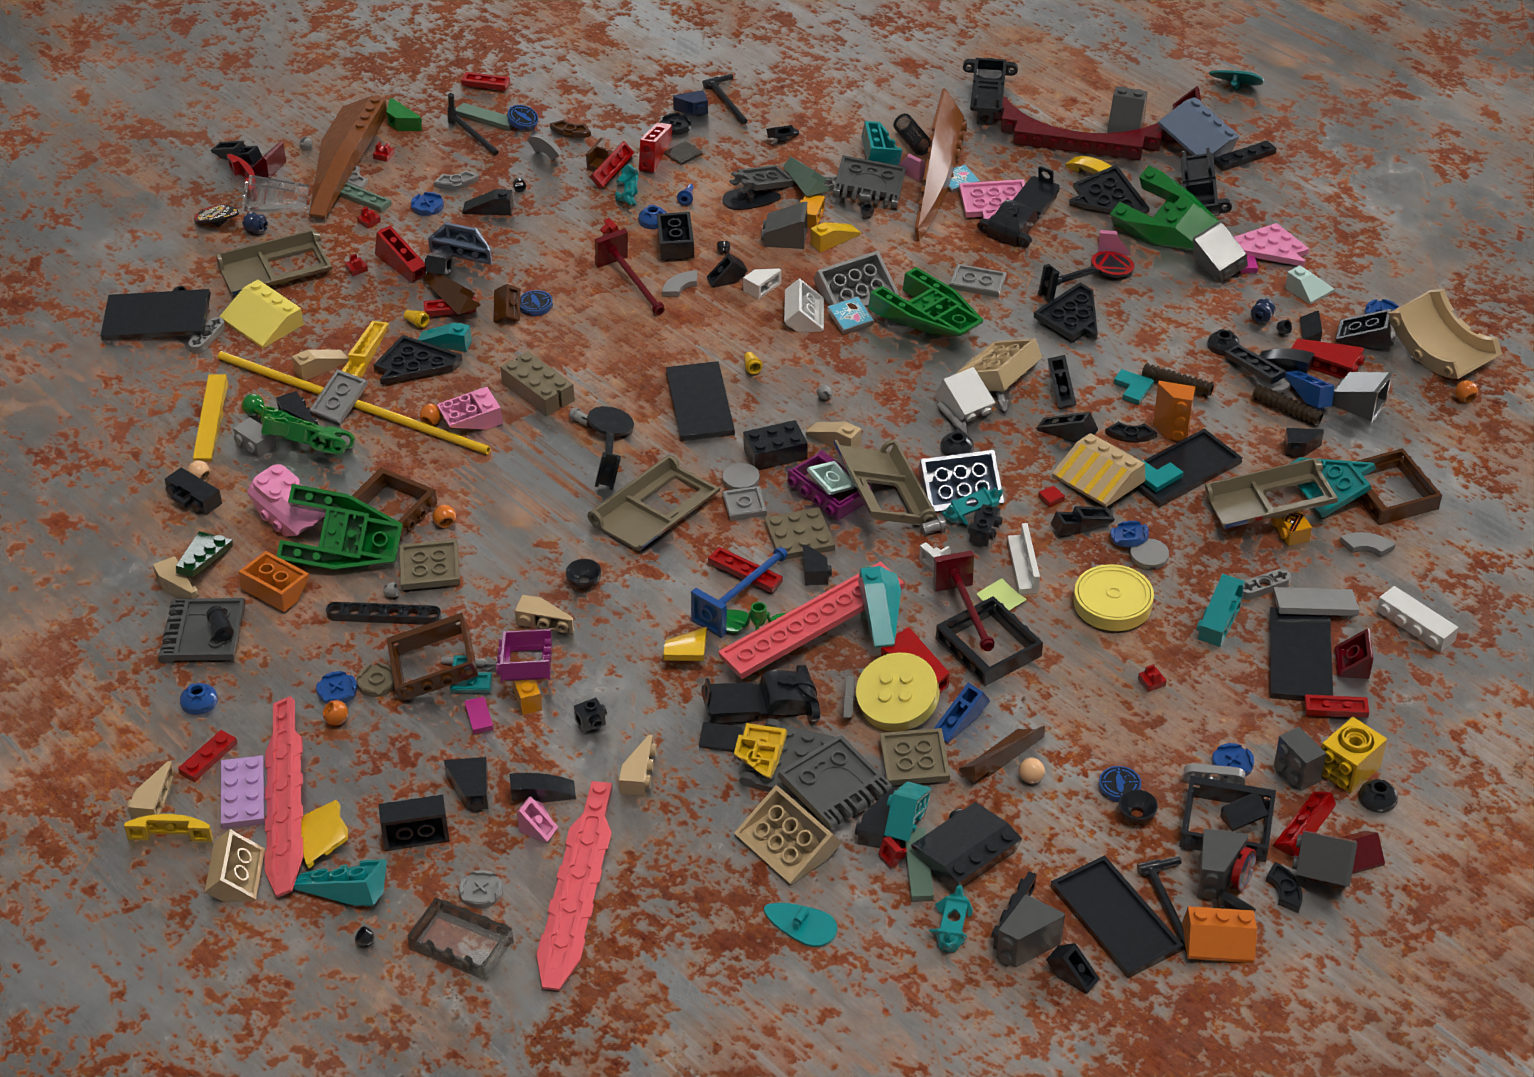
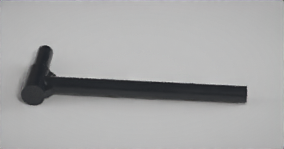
[702,73,748,124]
[447,93,499,156]
[1137,856,1187,953]

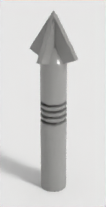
[995,391,1008,411]
[937,402,967,434]
[441,656,497,671]

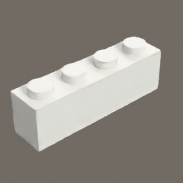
[1376,586,1459,653]

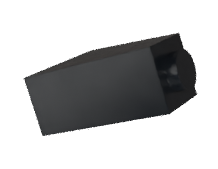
[444,757,489,811]

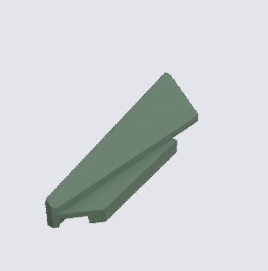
[784,156,830,196]

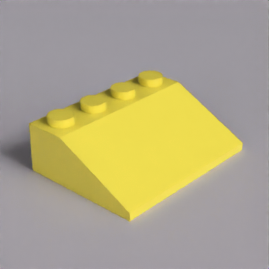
[219,280,304,349]

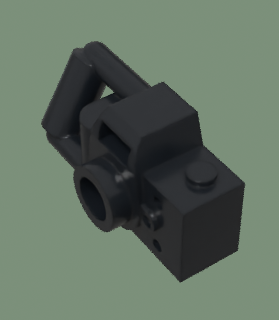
[766,125,799,141]

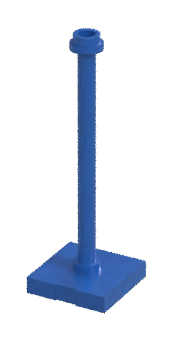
[691,547,788,638]

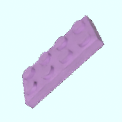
[221,755,265,829]

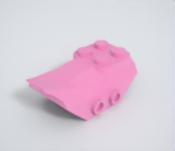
[247,464,325,537]

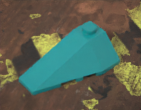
[858,566,901,648]
[293,859,387,907]

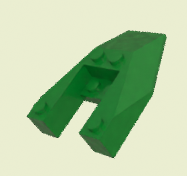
[1110,165,1219,251]
[868,267,984,336]
[277,484,403,570]

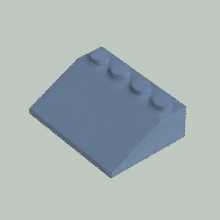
[1157,97,1240,158]
[918,450,1004,512]

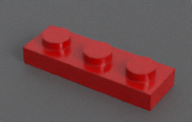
[461,72,511,91]
[423,296,477,317]
[1304,695,1370,718]
[178,730,238,782]

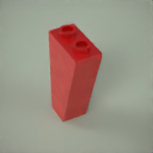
[639,123,672,173]
[375,225,426,283]
[1291,338,1365,379]
[881,627,950,694]

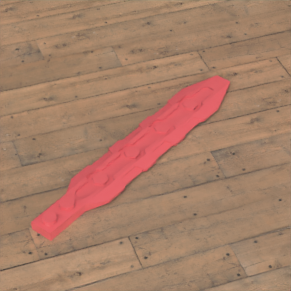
[264,696,303,897]
[537,781,613,991]

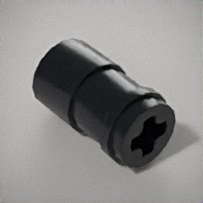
[206,606,234,642]

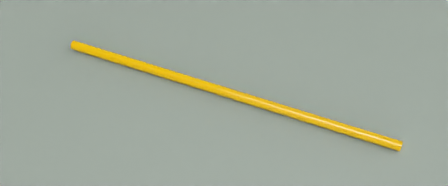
[218,351,491,455]

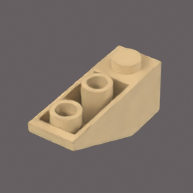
[153,556,199,599]
[515,594,574,634]
[619,735,657,796]

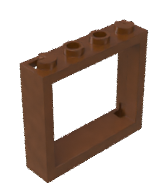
[1357,448,1442,526]
[352,467,437,542]
[386,613,479,702]

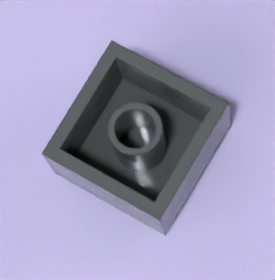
[1274,727,1326,791]

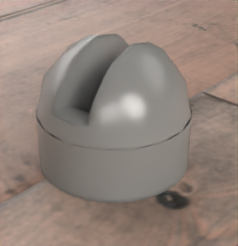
[300,136,313,150]
[816,384,833,400]
[383,582,399,598]

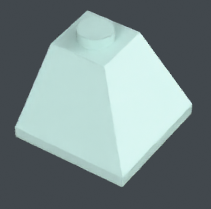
[1285,265,1335,305]
[807,461,856,495]

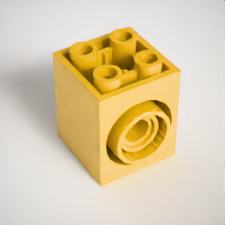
[1321,717,1387,794]

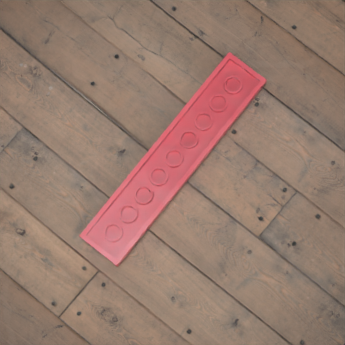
[718,561,905,679]

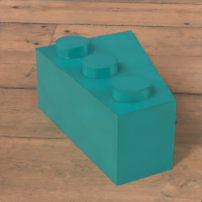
[861,121,903,166]
[1196,574,1245,647]
[884,781,932,841]

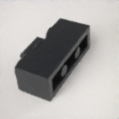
[164,467,222,515]

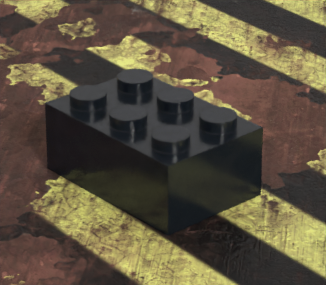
[657,212,695,260]
[743,420,808,471]
[378,794,450,851]

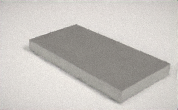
[1273,587,1359,616]

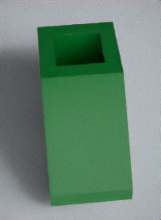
[386,98,422,131]

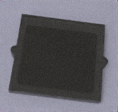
[664,141,703,165]

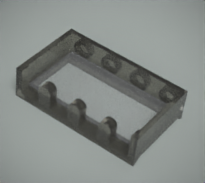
[407,897,514,981]

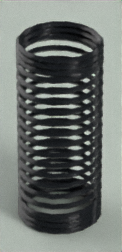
[893,113,931,155]

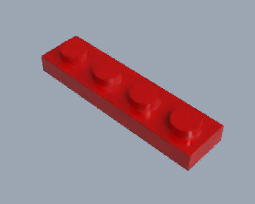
[589,141,635,189]
[708,547,783,593]

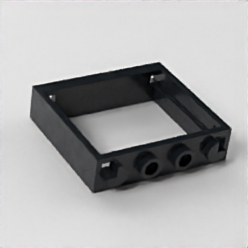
[936,596,1043,686]
[1179,776,1276,862]

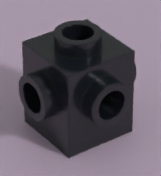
[574,697,607,733]

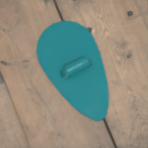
[1209,70,1264,90]
[764,903,838,947]

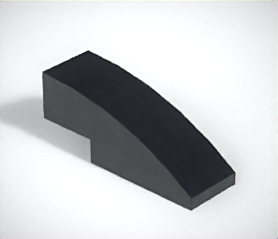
[211,141,263,165]
[1259,348,1315,374]
[1051,506,1115,536]
[509,773,576,803]

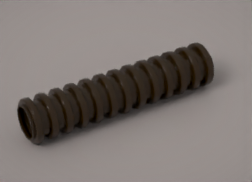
[1141,363,1214,397]
[1252,384,1323,426]

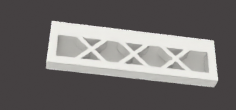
[1007,523,1040,595]

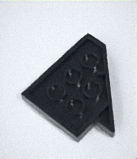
[1069,165,1150,214]
[1033,282,1098,341]
[373,335,463,385]

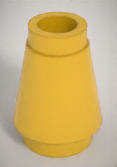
[404,310,429,328]
[744,352,763,374]

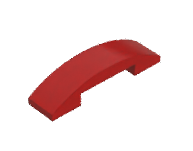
[227,154,258,200]

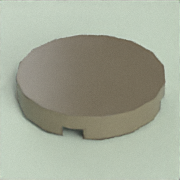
[357,663,395,697]

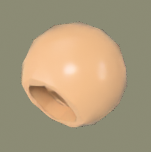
[187,460,211,481]
[1018,757,1045,784]

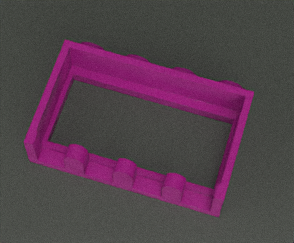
[787,450,871,521]
[496,629,552,683]

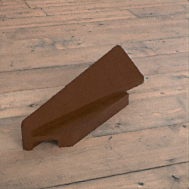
[423,272,480,314]
[959,726,1045,782]

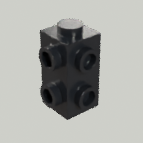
[968,504,1003,547]

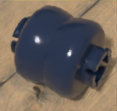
[242,212,268,235]
[1251,298,1276,324]

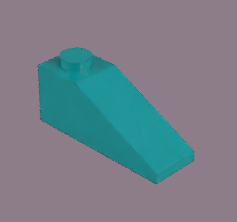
[418,323,472,352]

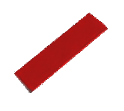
[1273,791,1336,857]

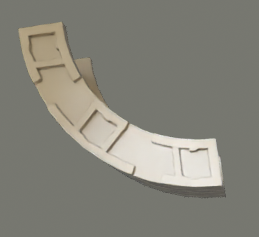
[1388,289,1502,379]

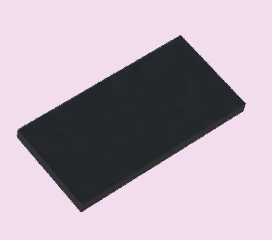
[100,289,211,340]
[666,361,735,441]
[1135,428,1243,508]
[1269,607,1333,701]
[1050,855,1184,978]

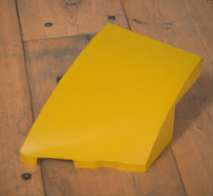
[663,627,707,661]
[734,723,788,779]
[301,799,348,868]

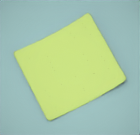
[977,578,1027,610]

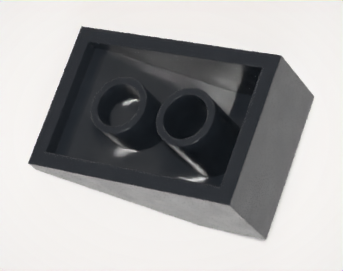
[1336,309,1396,349]

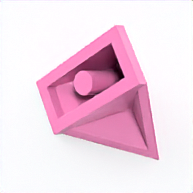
[898,154,926,181]
[1098,230,1131,255]
[517,797,558,842]

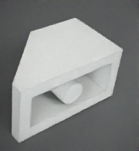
[743,268,781,299]

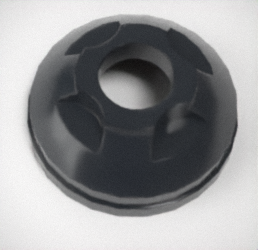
[1207,329,1240,356]
[940,431,974,456]
[566,559,601,589]
[1358,779,1398,813]
[1119,789,1158,824]
[1218,888,1256,912]

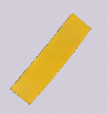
[1065,156,1111,174]
[124,814,213,842]

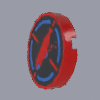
[1231,847,1256,891]

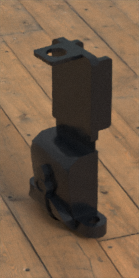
[963,57,1018,126]
[1181,147,1232,216]
[977,166,1060,248]
[701,665,820,723]

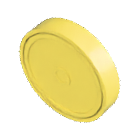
[1073,564,1154,631]
[856,653,940,732]

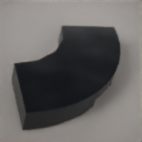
[1105,421,1157,443]
[1266,862,1303,913]

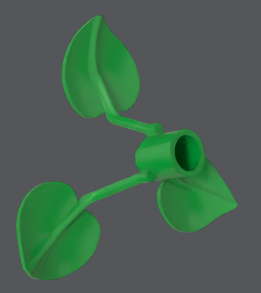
[726,602,786,671]

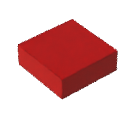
[1038,485,1065,507]

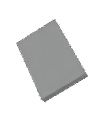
[949,264,1007,297]
[310,369,368,425]

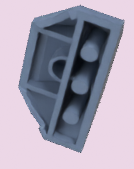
[428,222,492,265]

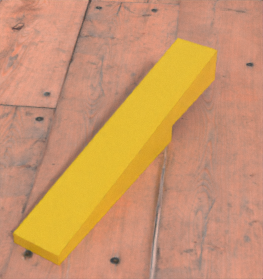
[342,321,389,378]
[193,374,229,462]

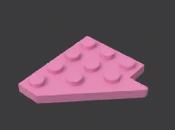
[959,179,1025,220]
[1234,223,1309,267]

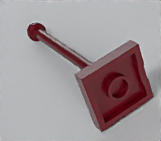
[595,228,665,315]
[933,550,995,652]

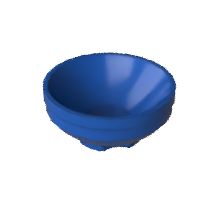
[638,205,667,229]
[180,683,218,715]

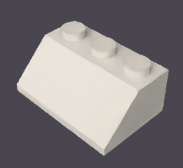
[784,278,824,332]

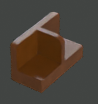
[586,138,613,172]
[493,284,521,322]

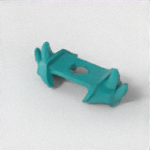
[615,164,639,205]
[942,488,1003,525]
[929,885,973,952]

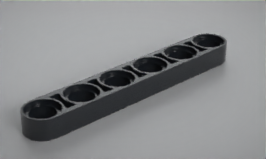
[326,602,442,625]

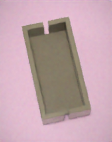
[500,351,575,416]

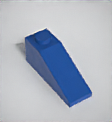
[1286,371,1335,410]
[933,682,990,743]

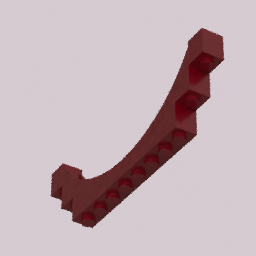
[989,97,1178,160]

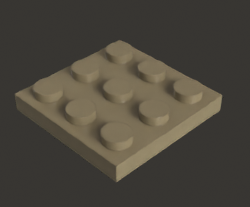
[764,507,835,560]
[400,539,460,590]
[880,728,950,786]

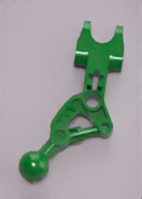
[242,394,355,455]

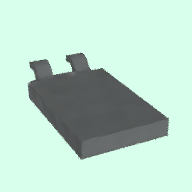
[729,165,795,193]

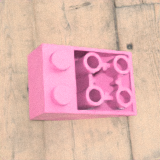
[437,387,503,430]

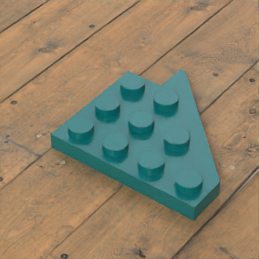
[1289,457,1376,519]

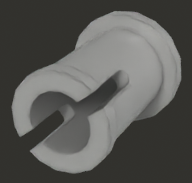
[569,408,590,427]
[921,517,946,535]

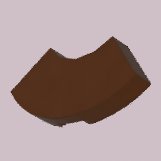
[550,120,591,138]

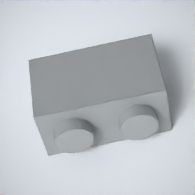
[233,417,276,457]

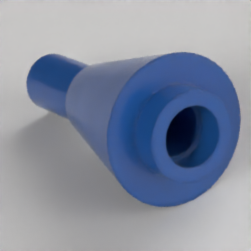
[677,184,694,205]

